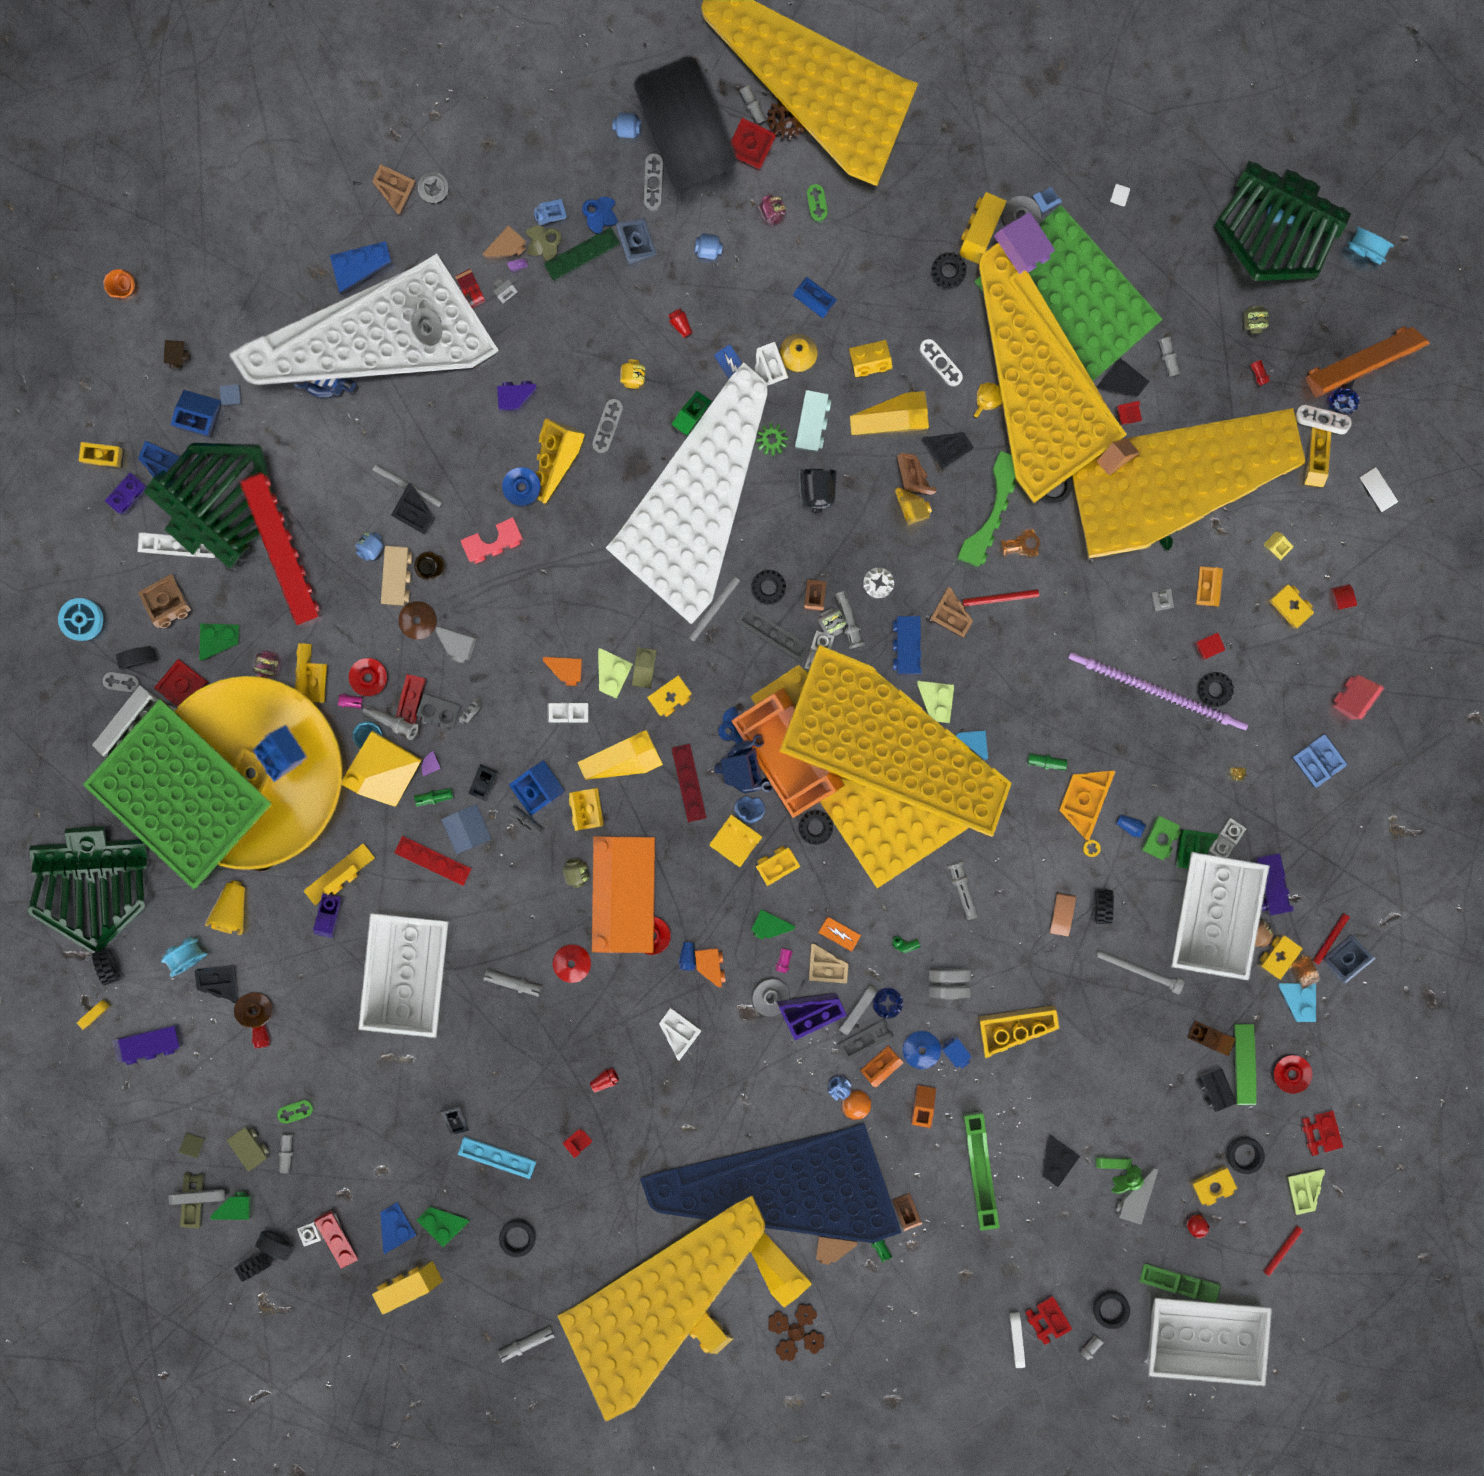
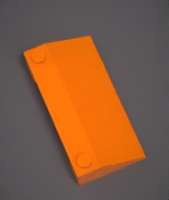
[1305,326,1430,398]
[732,688,845,818]
[592,836,655,953]

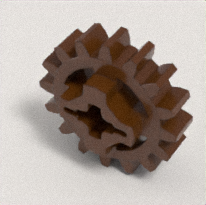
[767,99,805,139]

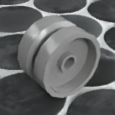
[929,969,971,999]

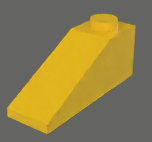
[1305,427,1331,487]

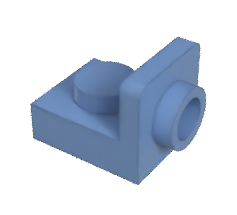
[534,199,567,226]

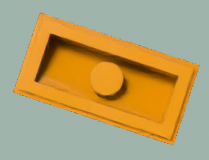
[1196,566,1223,607]

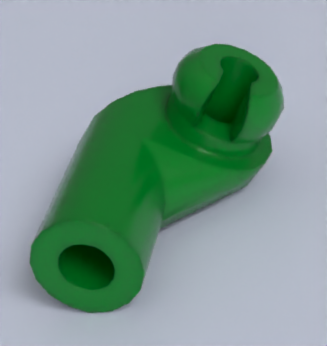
[892,936,921,953]

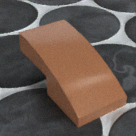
[1050,893,1076,936]

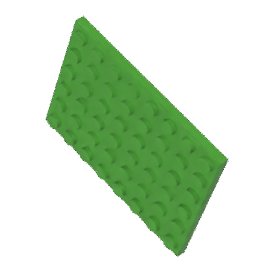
[974,205,1163,381]
[83,699,273,889]

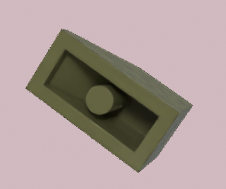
[632,647,657,688]

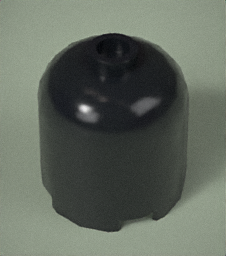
[799,469,836,512]

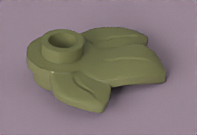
[526,225,561,262]

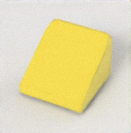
[1264,531,1294,561]

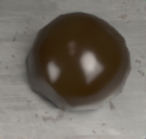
[414,551,445,581]

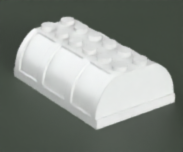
[1171,852,1269,980]
[359,913,448,1037]
[1148,1297,1271,1386]

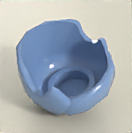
[734,795,766,824]

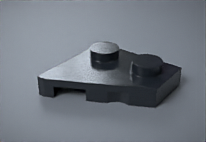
[1097,358,1150,397]
[922,432,974,469]
[391,483,434,534]
[194,966,238,1003]
[1042,1134,1081,1187]

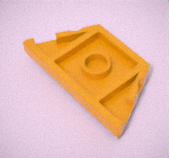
[1059,770,1115,840]

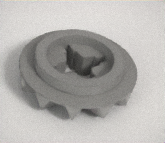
[418,172,449,203]
[459,698,482,724]

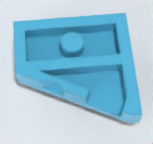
[1278,983,1316,1022]

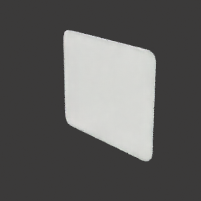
[1111,184,1130,206]

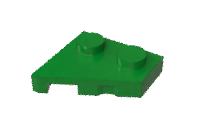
[199,624,240,661]
[1176,829,1219,869]
[416,1206,470,1247]

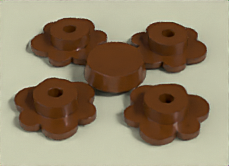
[768,1305,824,1361]

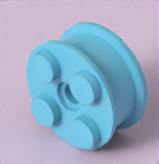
[1347,227,1394,265]
[58,598,104,641]
[161,936,207,977]

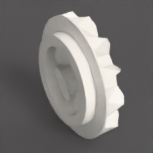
[863,568,894,598]

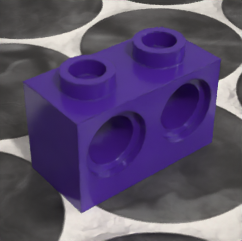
[105,472,147,515]

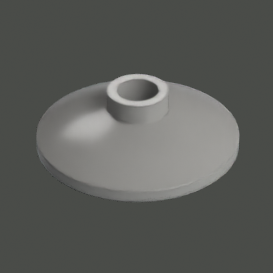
[1003,196,1041,226]
[411,308,442,346]
[752,979,790,1017]

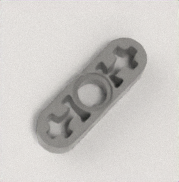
[644,154,663,211]
[592,399,623,453]
[839,984,878,1035]
[168,1189,225,1205]

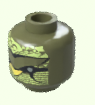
[1243,306,1269,333]
[562,858,589,888]

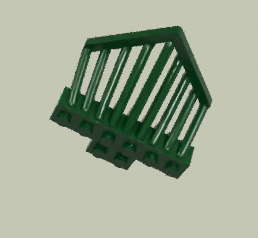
[1214,161,1351,281]
[144,443,272,569]
[28,826,148,953]

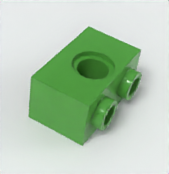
[1141,815,1181,860]

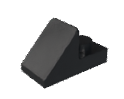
[468,764,498,801]

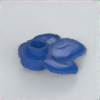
[582,197,618,234]
[718,707,744,744]

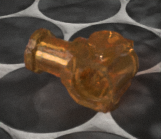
[1001,529,1040,558]

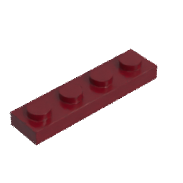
[671,744,707,822]

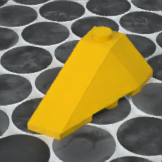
[536,418,585,503]
[577,730,663,780]
[751,1232,812,1307]

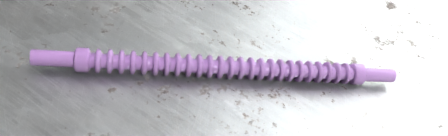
[1068,652,1248,731]

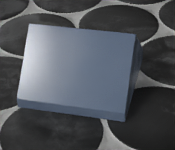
[616,218,656,264]
[441,804,492,854]
[1323,935,1375,983]

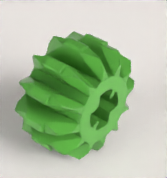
[756,423,788,456]

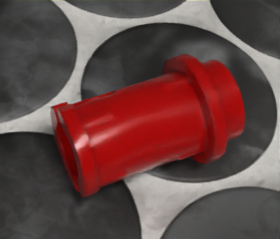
[1250,360,1270,386]

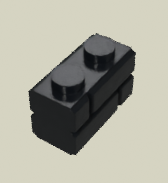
[1198,1067,1237,1112]

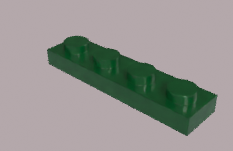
[544,227,620,281]

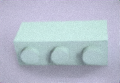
[795,390,831,452]

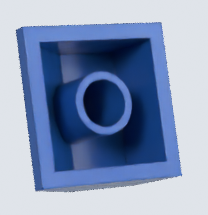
[509,760,565,815]

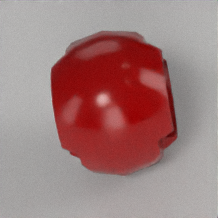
[1186,1214,1210,1239]

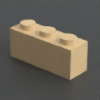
[381,546,413,606]

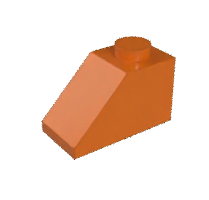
[543,657,582,686]

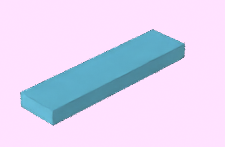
[458,1136,537,1179]

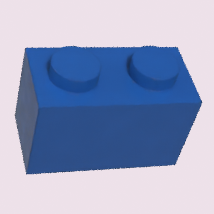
[941,1035,972,1068]

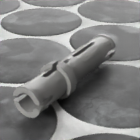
[483,969,542,997]
[498,1326,555,1362]

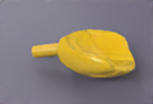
[974,382,1002,417]

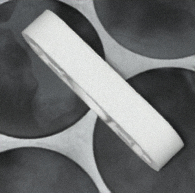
[920,339,963,386]
[1295,405,1352,434]
[1010,1312,1025,1368]

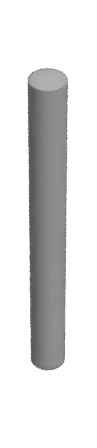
[373,464,443,508]
[688,576,740,641]

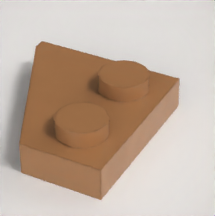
[372,164,416,215]
[930,587,973,638]

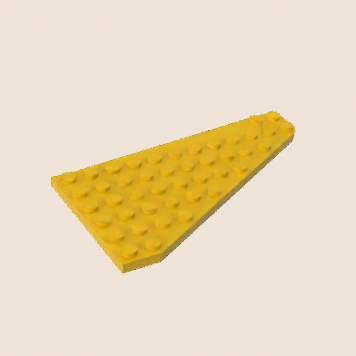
[979,243,1127,503]
[558,1196,765,1421]

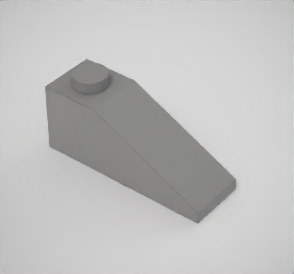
[1116,1166,1158,1225]

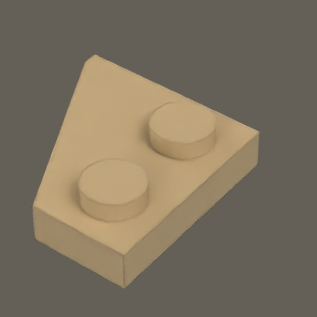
[809,943,848,983]

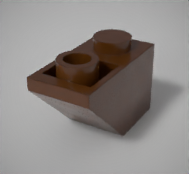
[1187,1021,1236,1056]

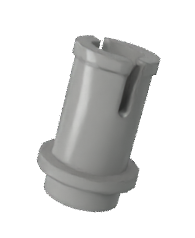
[1080,1335,1103,1360]

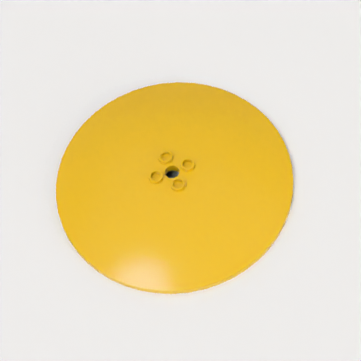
[175,676,342,869]

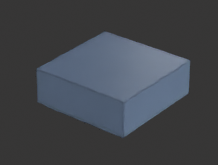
[220,384,241,406]

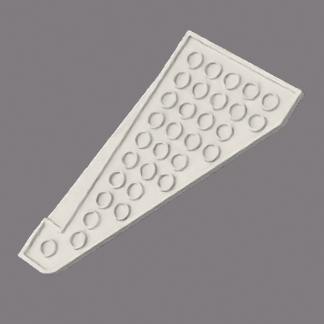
[230,254,499,384]
[606,363,768,624]

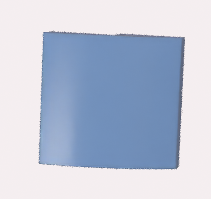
[1293,733,1348,788]

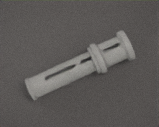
[835,591,866,650]
[362,705,418,740]
[947,861,978,920]

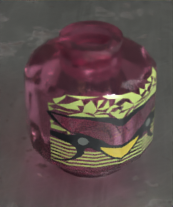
[758,194,787,224]
[252,650,280,679]

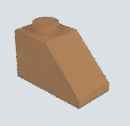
[483,225,527,259]
[816,1236,857,1265]

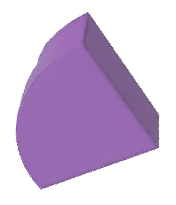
[507,259,528,272]
[422,751,441,776]

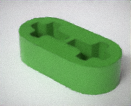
[807,184,827,221]
[277,1099,314,1124]
[1096,1157,1132,1169]

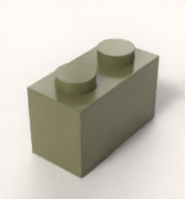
[226,1125,270,1172]

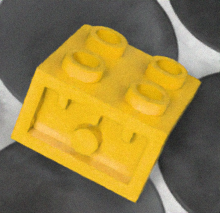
[710,814,762,867]

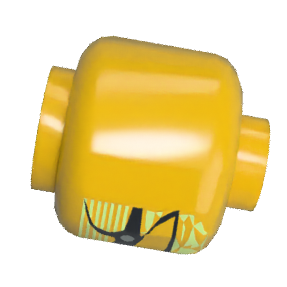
[620,359,646,389]

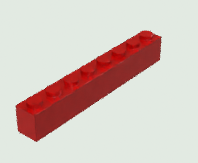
[239,472,320,625]

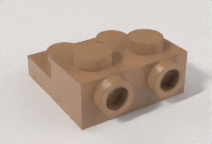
[138,574,191,628]

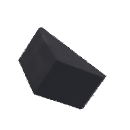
[440,1102,469,1136]

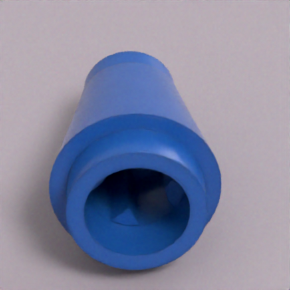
[1117,814,1147,838]
[678,942,696,971]

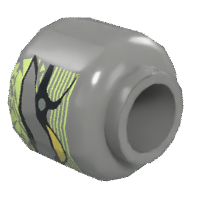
[818,607,846,636]

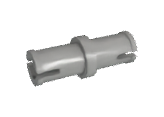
[739,85,767,125]
[1158,337,1181,377]
[278,1133,293,1173]

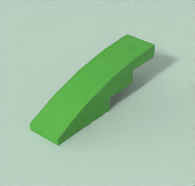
[1234,1024,1256,1105]
[1139,1263,1222,1303]

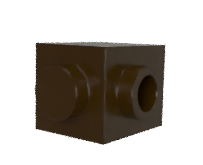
[163,340,189,369]

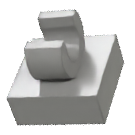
[493,278,517,304]
[1151,589,1174,611]

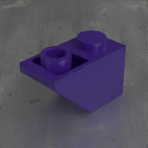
[497,381,537,411]
[313,893,341,939]

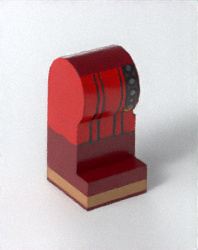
[455,269,486,308]

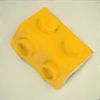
[849,340,892,377]
[569,788,604,831]
[756,845,800,886]

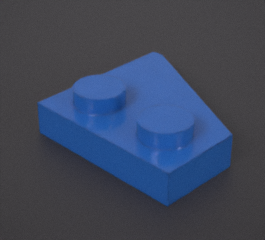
[380,1202,417,1254]

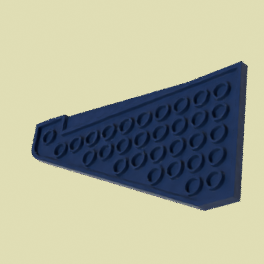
[640,1123,902,1243]

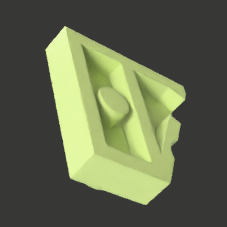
[598,648,633,699]
[917,681,954,723]
[1287,1169,1325,1215]

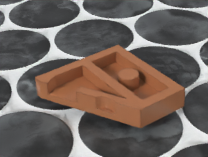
[897,453,937,495]

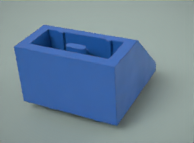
[170,390,221,437]
[253,725,307,782]

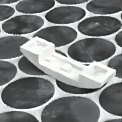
[137,533,215,558]

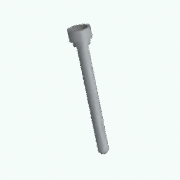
[1096,950,1185,994]

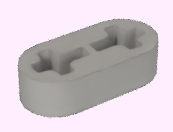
[103,672,140,692]

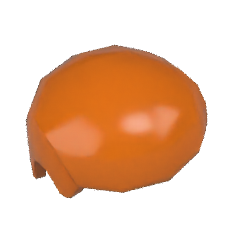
[103,269,135,298]
[841,1090,871,1120]

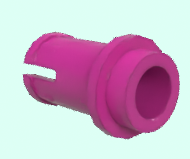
[338,693,362,709]
[775,948,793,973]

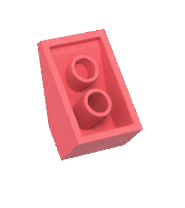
[1333,675,1384,720]

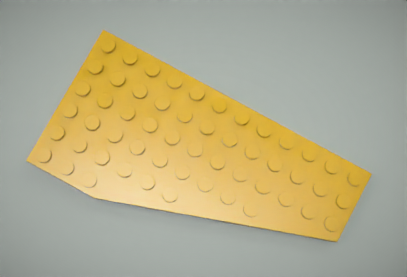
[1072,408,1305,558]
[779,645,1012,837]
[750,665,968,888]

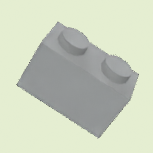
[436,627,476,663]

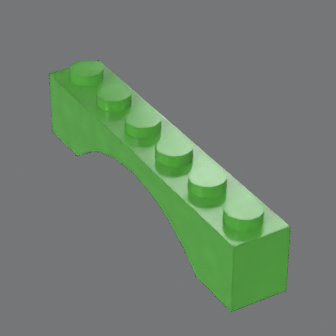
[957,451,1016,567]
[963,1111,1000,1231]

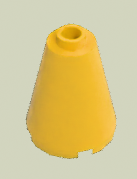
[779,334,818,372]
[205,880,245,935]

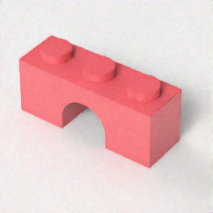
[460,517,523,564]

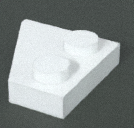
[755,342,789,386]
[659,1008,701,1061]

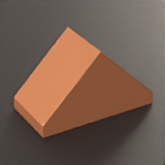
[1097,438,1139,476]
[804,579,826,611]
[892,1193,922,1231]

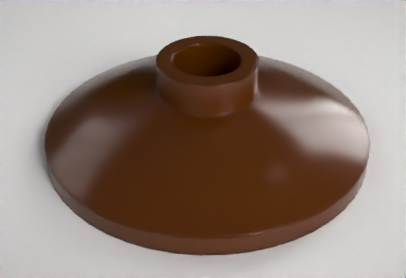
[398,601,437,640]
[234,993,272,1028]

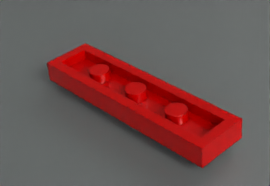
[394,836,472,886]

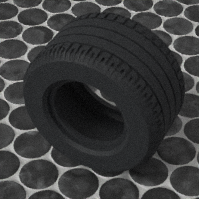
[633,56,737,189]

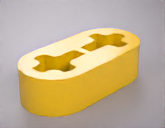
[77,999,110,1030]

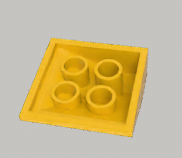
[342,730,422,807]

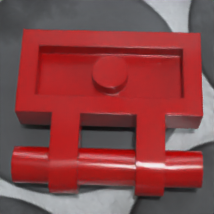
[1302,1110,1344,1156]
[1025,1296,1072,1345]

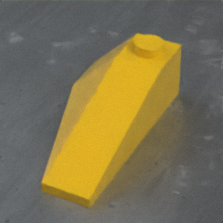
[850,391,929,435]
[894,487,932,525]

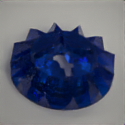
[1329,388,1360,415]
[873,988,903,1019]

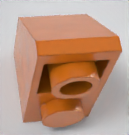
[695,948,725,987]
[911,1085,936,1128]

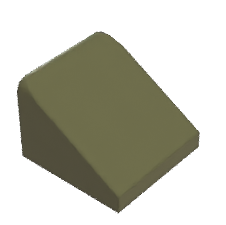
[179,1133,205,1158]

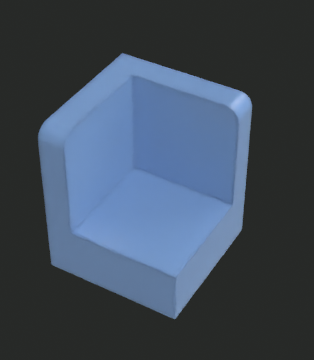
[1032,187,1062,215]

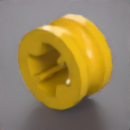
[1083,840,1101,857]

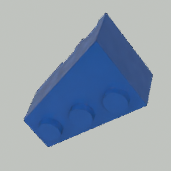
[330,241,393,295]
[893,616,921,674]

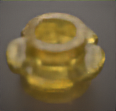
[1229,767,1248,780]

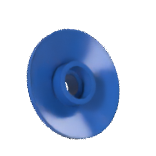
[502,467,541,506]
[903,1031,941,1069]

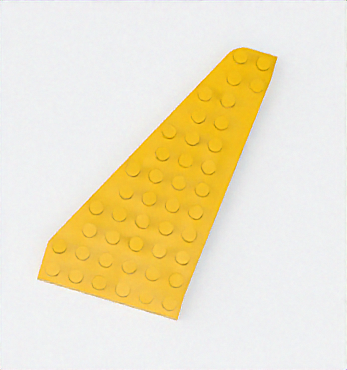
[701,0,918,186]

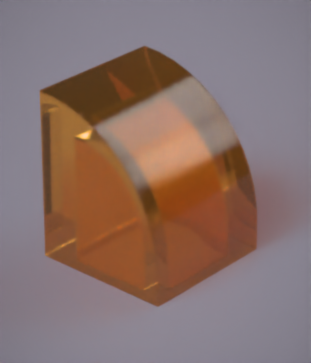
[1291,956,1320,989]

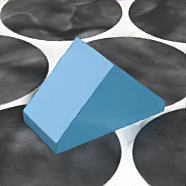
[955,730,988,760]

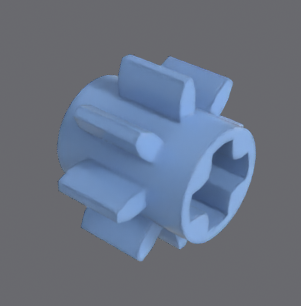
[828,1076,852,1101]

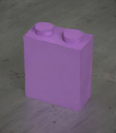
[994,212,1055,274]

